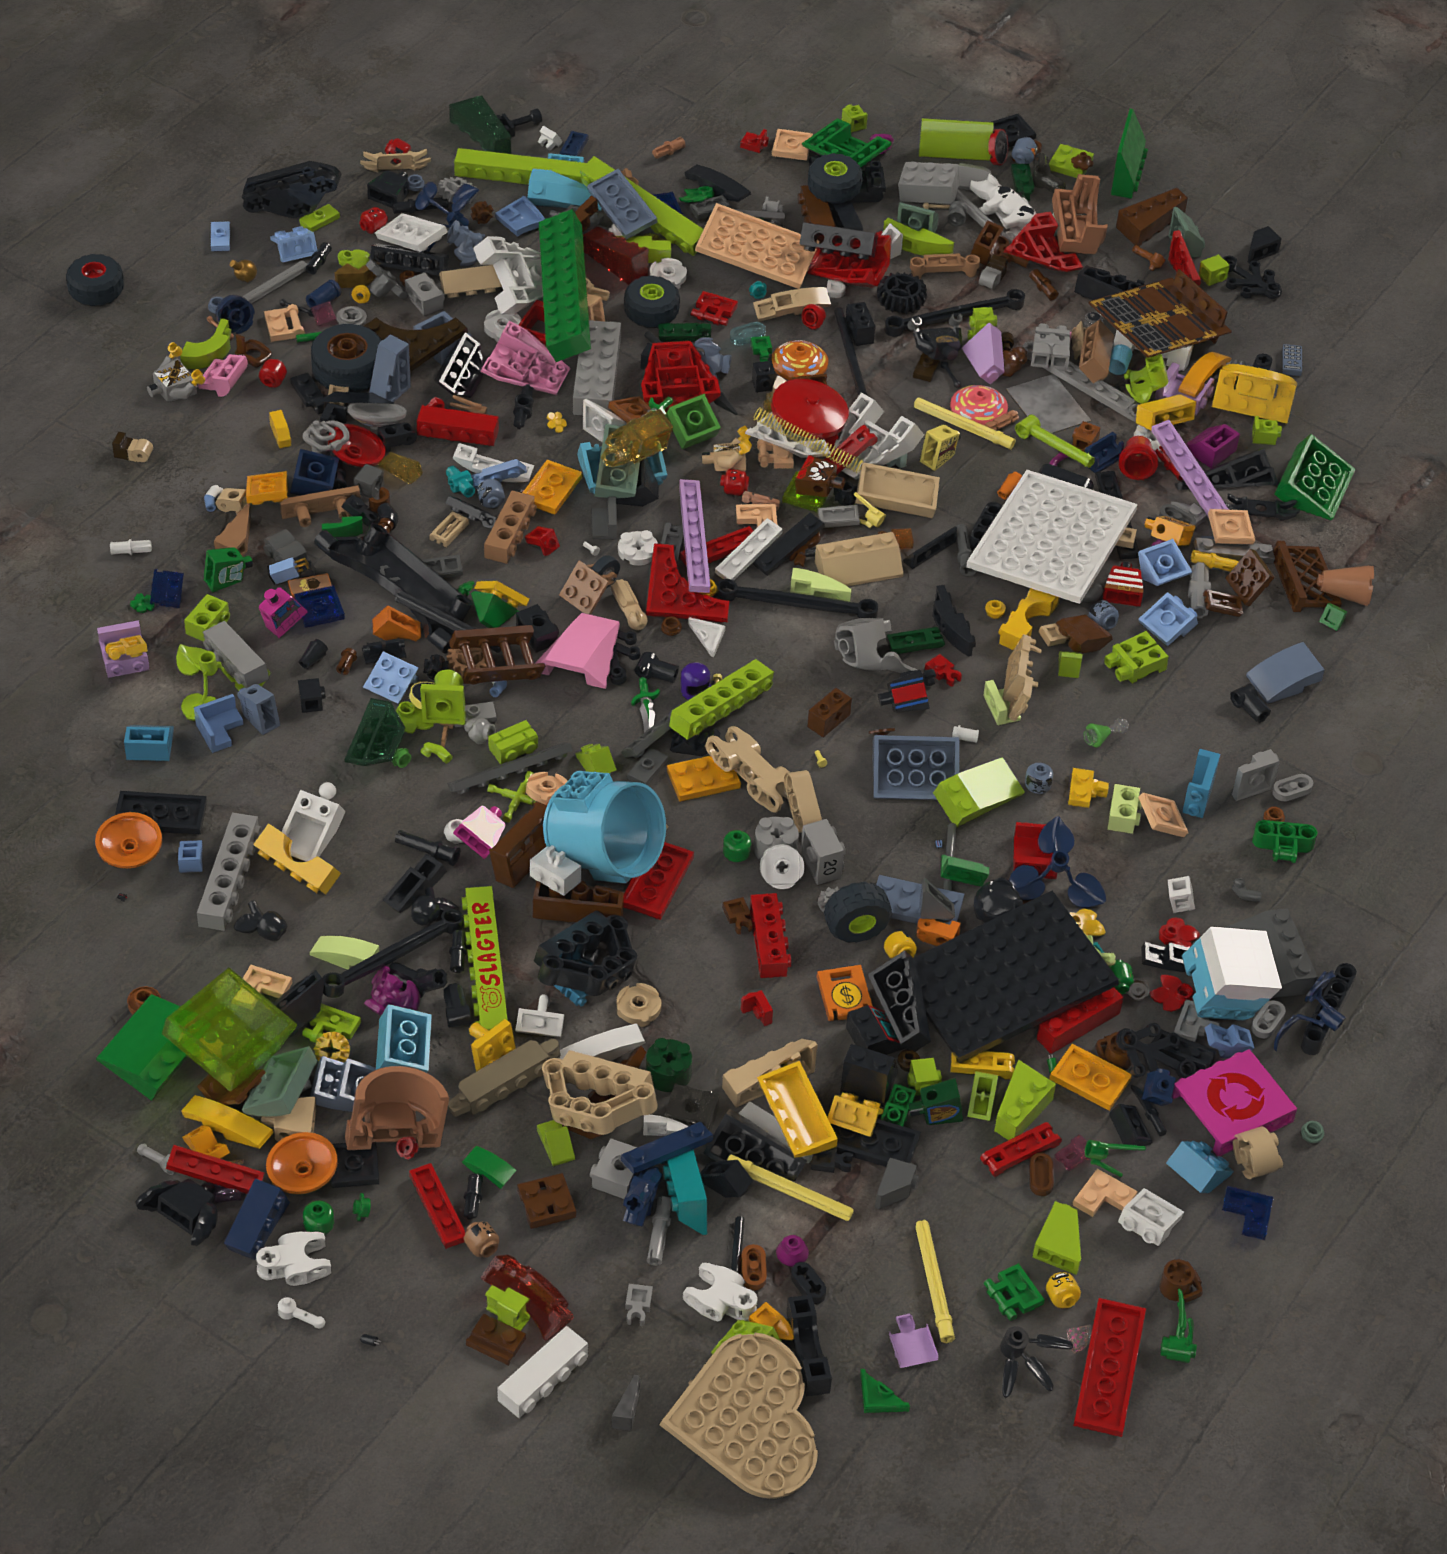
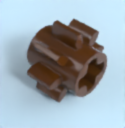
[470,201,494,224]

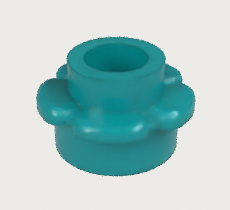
[749,281,767,299]

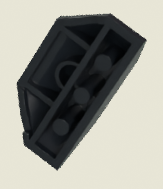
[434,333,484,398]
[245,970,325,1041]

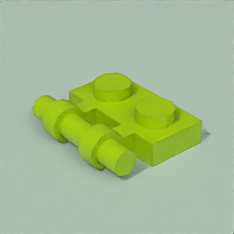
[302,1003,361,1050]

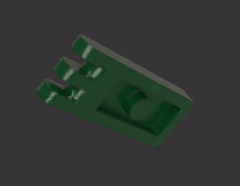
[886,627,945,654]

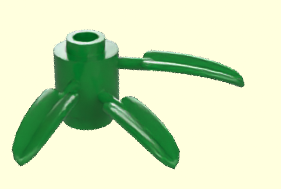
[1160,1289,1197,1363]

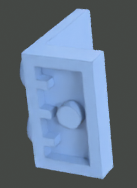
[270,226,317,262]

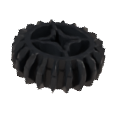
[877,271,927,315]

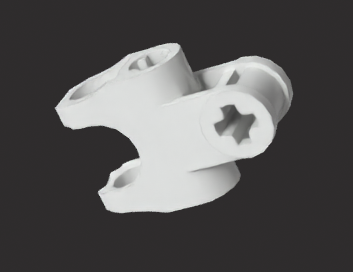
[256,1231,331,1286]
[683,1263,757,1321]

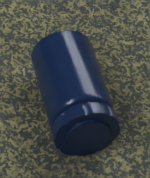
[306,279,342,311]

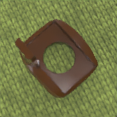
[235,334,272,367]

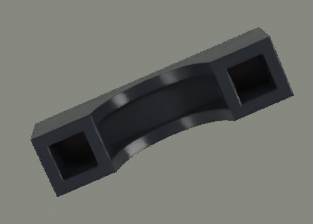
[786,1294,832,1397]

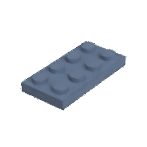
[587,169,657,240]
[876,875,964,925]

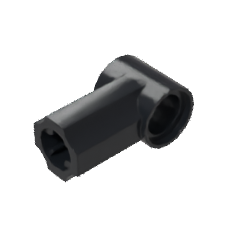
[634,652,679,683]
[1230,683,1271,723]
[443,983,471,1028]

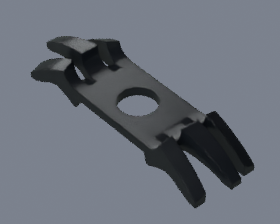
[1224,494,1300,521]

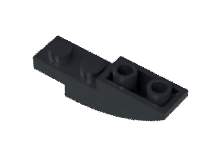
[932,585,976,657]

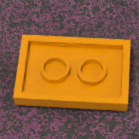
[523,460,582,515]
[246,471,288,505]
[667,756,741,802]
[1049,1044,1132,1111]

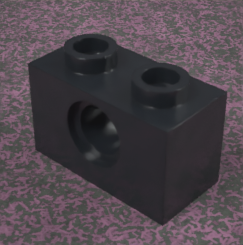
[846,302,876,346]
[516,604,559,653]

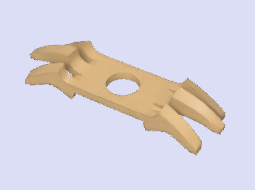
[360,149,431,172]

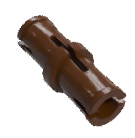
[1029,269,1059,301]

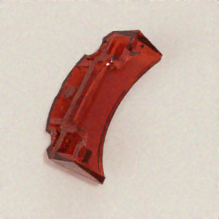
[480,1254,573,1342]

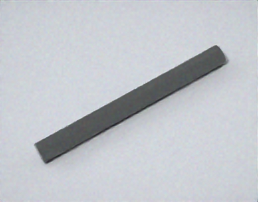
[943,823,957,891]

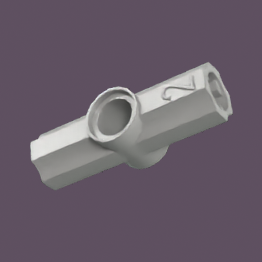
[1188,562,1211,618]

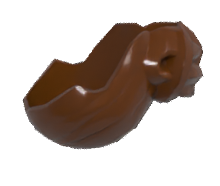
[1001,347,1027,377]

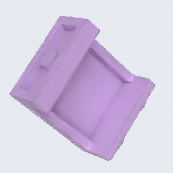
[1155,362,1215,415]
[97,620,149,678]

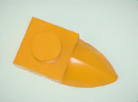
[749,1302,794,1340]

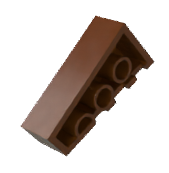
[1116,188,1188,247]
[533,881,624,922]

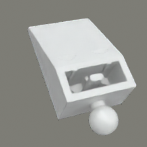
[282,782,346,862]

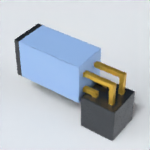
[267,557,316,585]

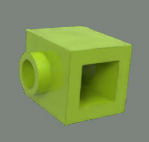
[1198,255,1230,286]
[907,1058,942,1096]

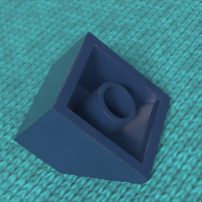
[290,449,339,496]

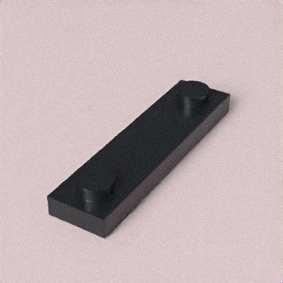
[753,512,825,576]

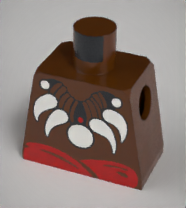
[795,455,845,497]

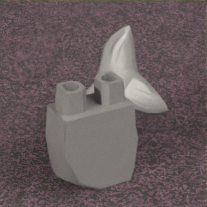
[834,618,917,673]

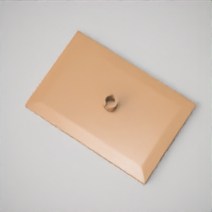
[695,203,820,289]

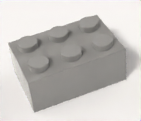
[898,162,960,204]

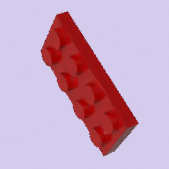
[623,842,694,920]

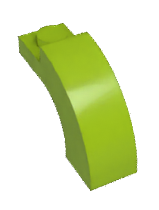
[180,319,231,369]

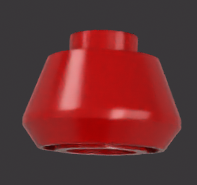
[801,304,826,330]

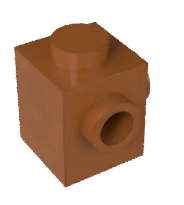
[1072,421,1101,452]

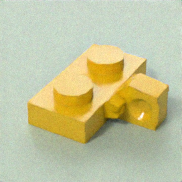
[1068,768,1109,808]

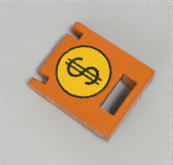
[817,965,873,1021]

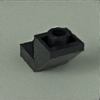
[670,728,721,756]

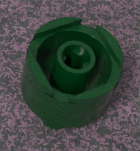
[646,1038,692,1092]

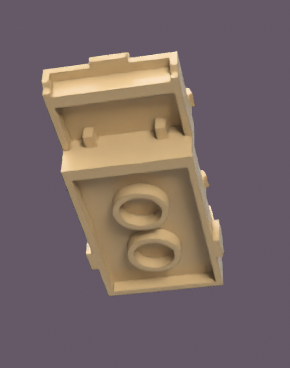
[1003,634,1041,721]

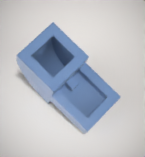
[178,840,203,873]
[1205,1023,1254,1058]

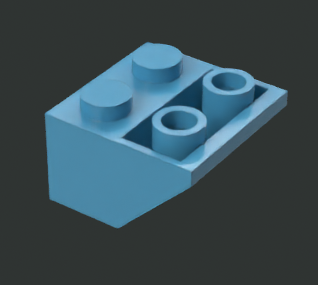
[124,725,174,761]
[1166,1141,1234,1193]

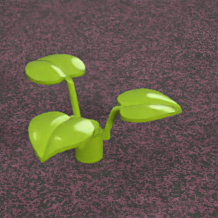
[176,644,270,721]

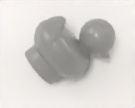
[464,718,496,744]

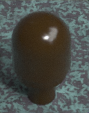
[1001,332,1014,351]

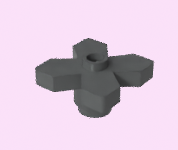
[366,259,408,300]

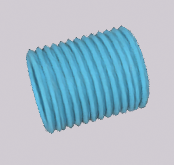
[1109,344,1133,375]

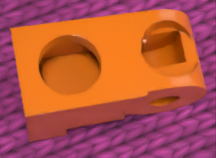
[917,918,961,946]

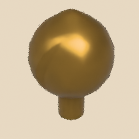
[230,260,257,282]

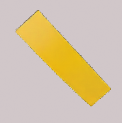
[181,1095,274,1149]

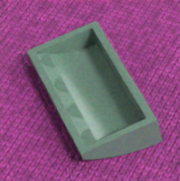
[242,1046,317,1117]

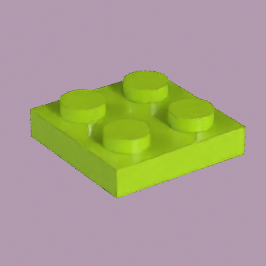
[1048,144,1094,178]

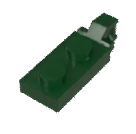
[1011,163,1034,201]
[658,323,711,342]

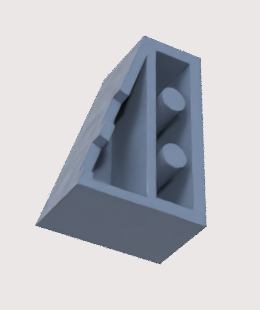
[369,334,411,402]

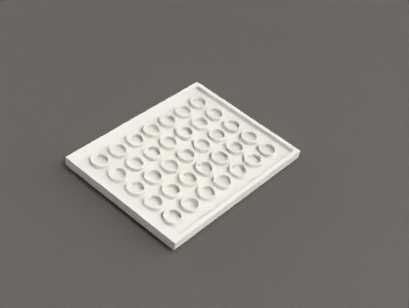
[967,470,1137,604]

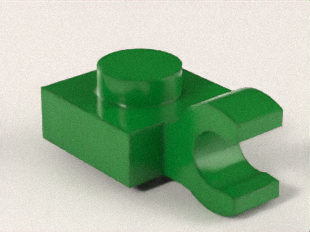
[750,336,772,362]

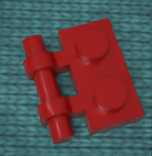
[691,291,738,326]

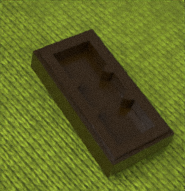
[913,352,941,382]

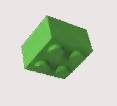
[666,394,721,449]

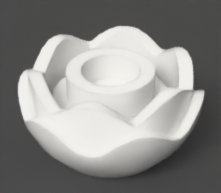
[444,819,463,844]

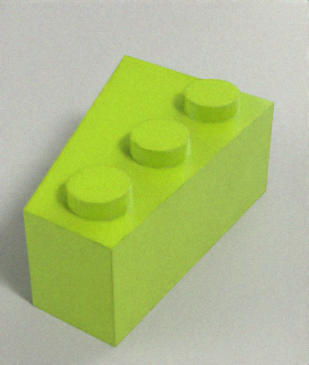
[994,1060,1056,1140]

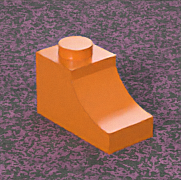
[372,605,421,641]

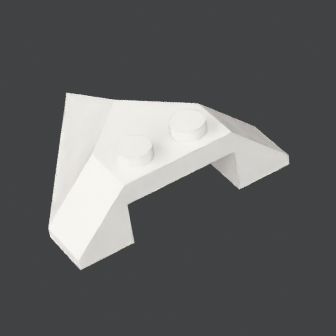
[745,412,831,458]

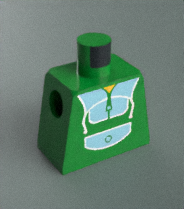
[203,547,253,592]

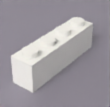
[497,1326,588,1418]

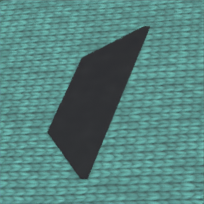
[318,392,394,404]

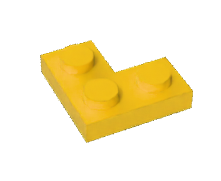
[474,581,529,608]

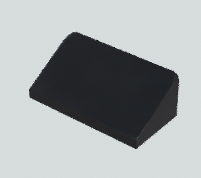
[1109,1104,1153,1146]

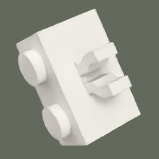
[530,845,581,896]

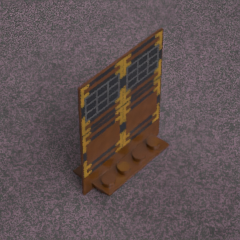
[1089,269,1232,358]

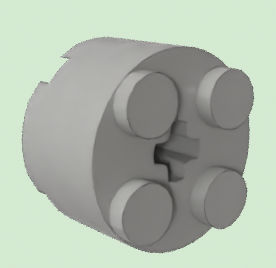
[754,817,799,867]

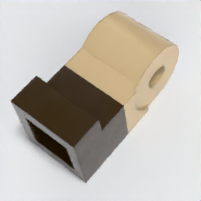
[112,431,153,462]

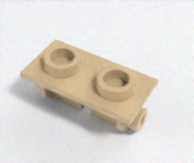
[1071,321,1086,359]

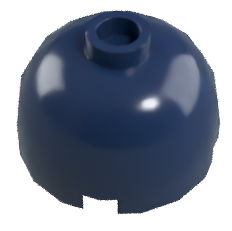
[216,295,255,334]

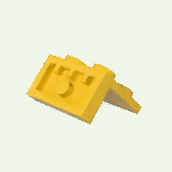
[827,1092,884,1137]

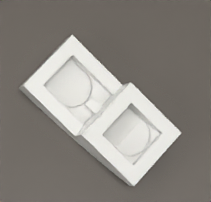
[643,1115,688,1136]

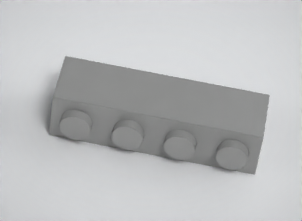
[203,621,269,688]

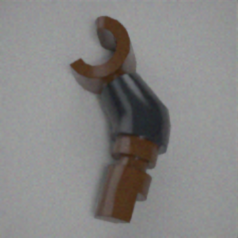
[369,487,399,533]

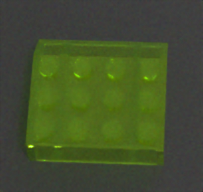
[162,967,297,1092]

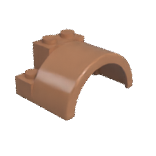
[345,1066,449,1150]

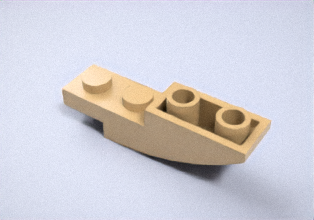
[753,287,831,322]

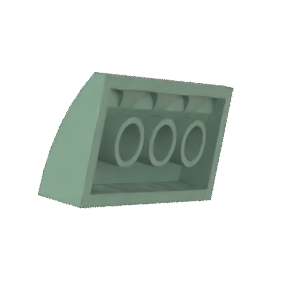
[594,424,645,498]

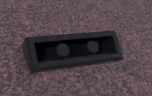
[903,526,957,569]

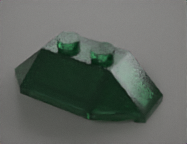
[344,698,406,766]

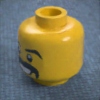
[1046,1272,1081,1308]

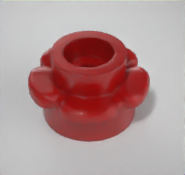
[396,1136,419,1159]

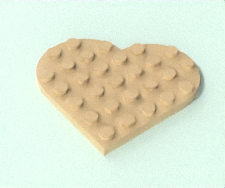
[659,1333,818,1499]

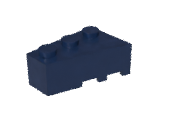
[224,1178,290,1260]

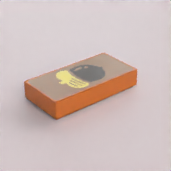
[288,574,333,599]

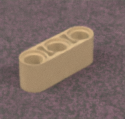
[784,770,822,833]

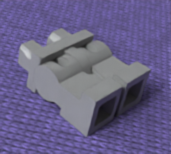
[1031,323,1070,370]

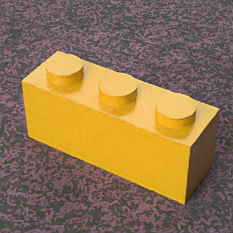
[1136,394,1196,430]

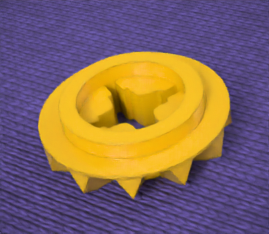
[313,1032,350,1063]

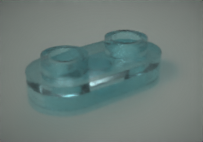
[730,322,766,346]

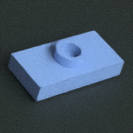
[211,221,230,251]

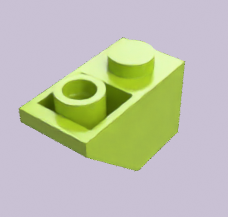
[575,744,616,773]

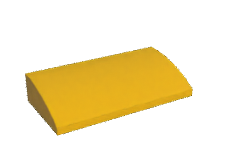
[757,1061,838,1157]

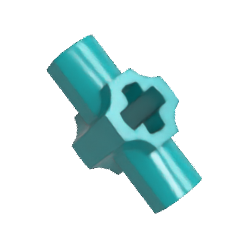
[446,465,475,498]

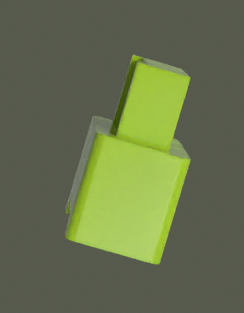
[485,1285,530,1331]

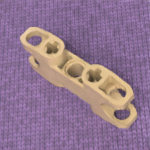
[705,726,789,813]

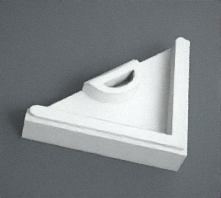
[688,617,725,657]

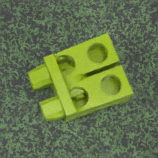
[1104,631,1169,683]

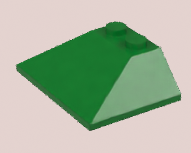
[802,118,892,167]

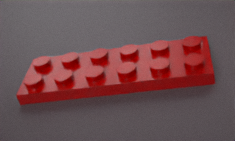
[1073,1298,1146,1437]

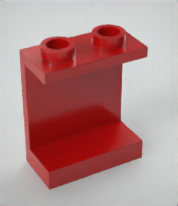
[1013,822,1057,879]

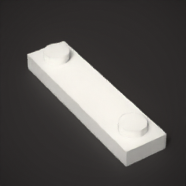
[715,518,783,581]

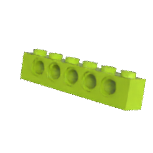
[669,659,774,740]

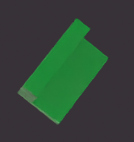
[941,854,989,887]

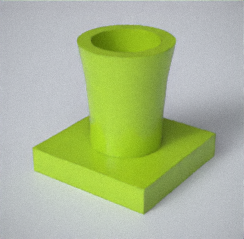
[420,670,466,725]

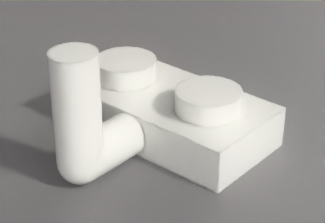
[515,994,564,1038]

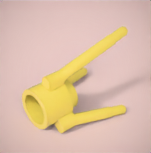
[854,492,886,529]

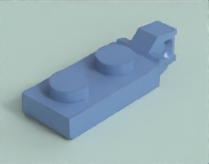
[471,459,527,489]

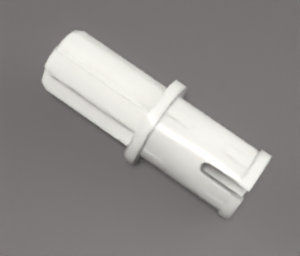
[110,539,152,555]

